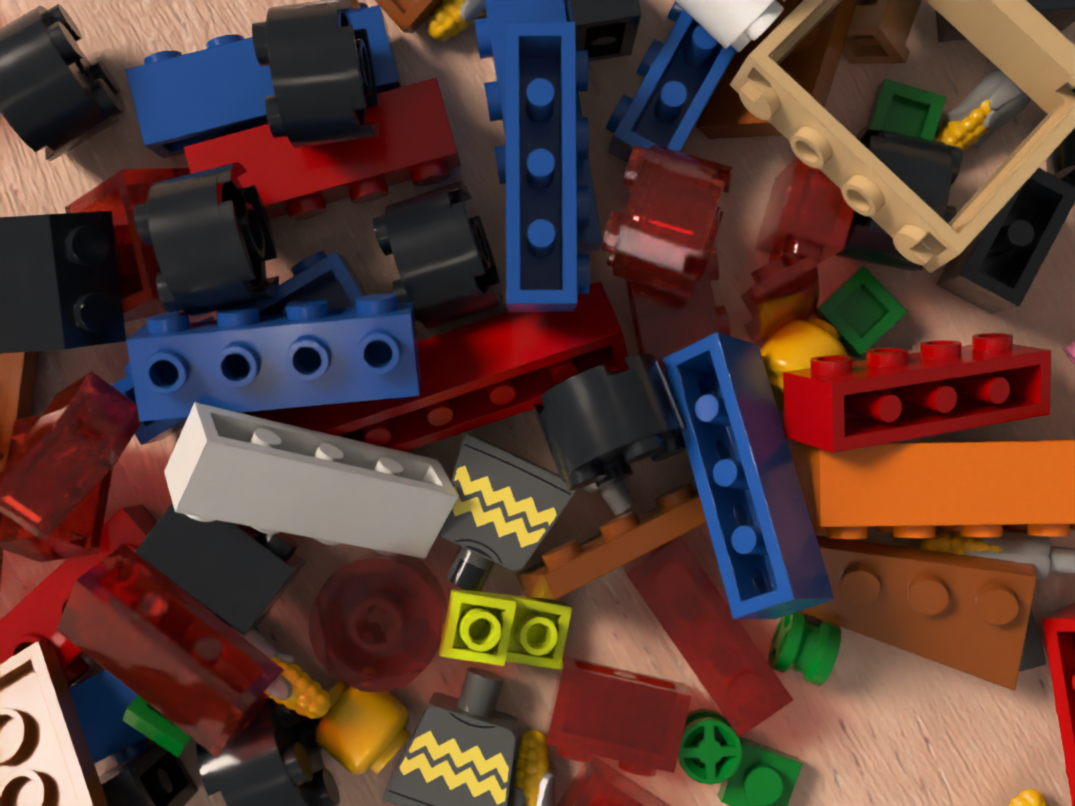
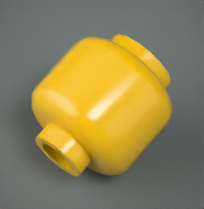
[760,318,847,412]
[314,677,412,775]

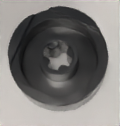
[252,0,380,148]
[0,4,123,162]
[831,127,962,271]
[134,162,279,317]
[373,181,503,329]
[533,353,686,491]
[196,696,340,806]

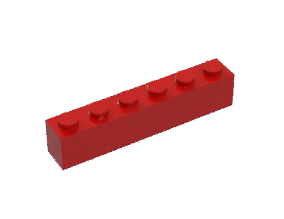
[241,281,629,452]

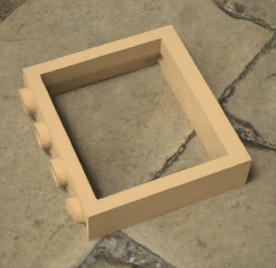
[730,0,1075,273]

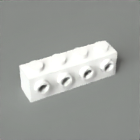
[164,402,459,559]

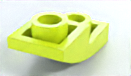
[439,589,572,670]

